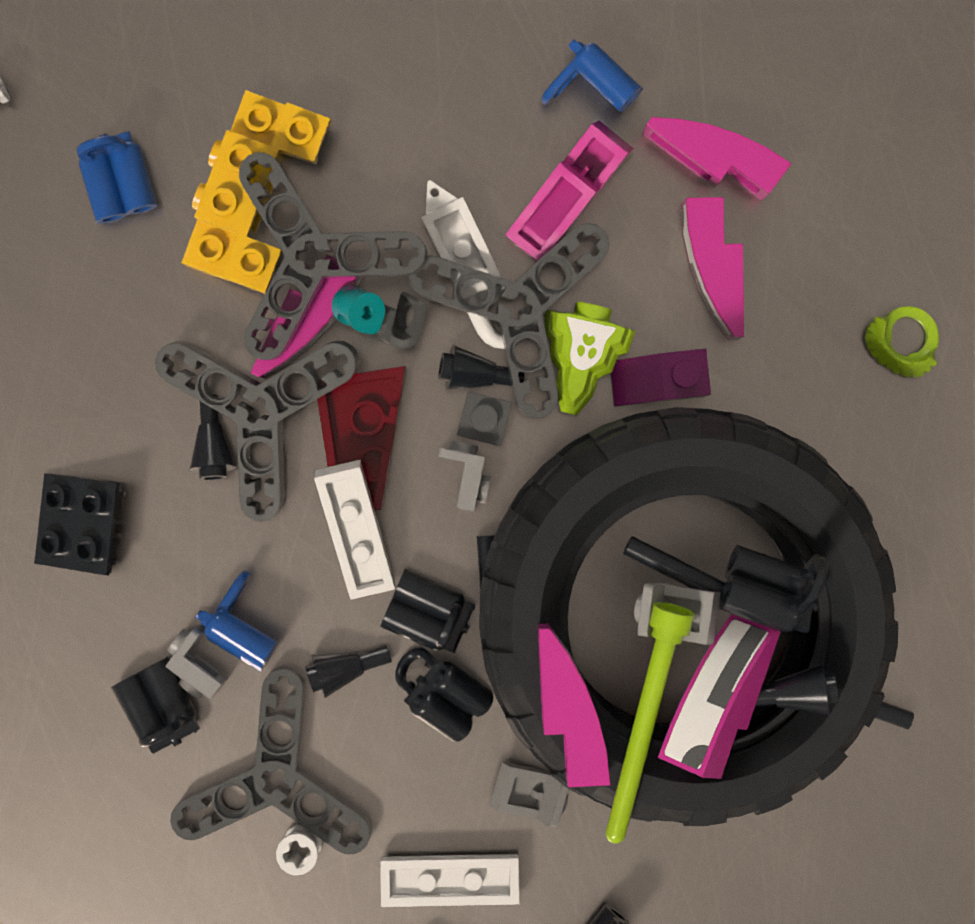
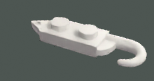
[421,180,528,349]

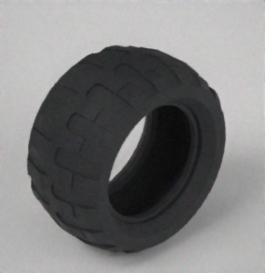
[479,407,898,826]

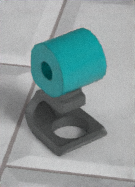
[331,284,427,349]

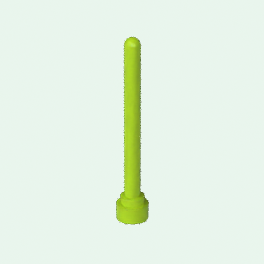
[605,602,695,844]

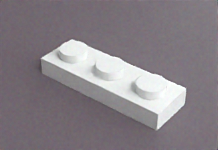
[314,460,395,600]
[380,854,520,907]

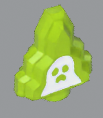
[544,302,636,416]

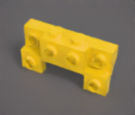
[181,90,332,294]

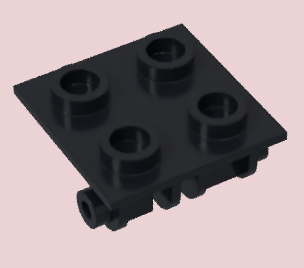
[34,473,126,576]

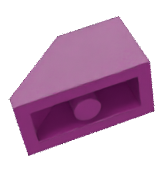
[610,348,711,407]

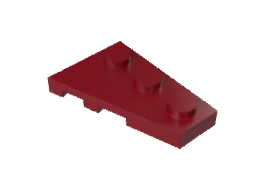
[317,366,406,511]

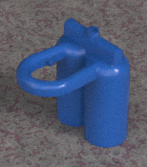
[541,39,643,113]
[76,131,158,224]
[195,570,278,672]

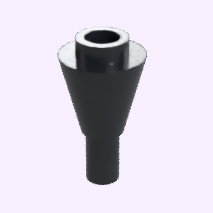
[438,345,525,390]
[190,394,236,481]
[305,645,392,698]
[755,663,839,715]

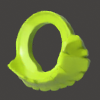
[865,306,939,378]

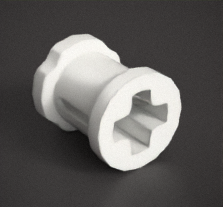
[276,824,322,876]

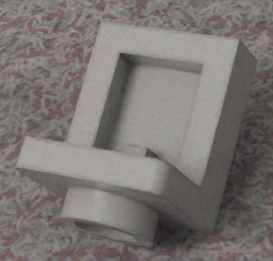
[438,441,491,512]
[634,583,721,645]
[165,625,228,699]
[489,761,569,828]

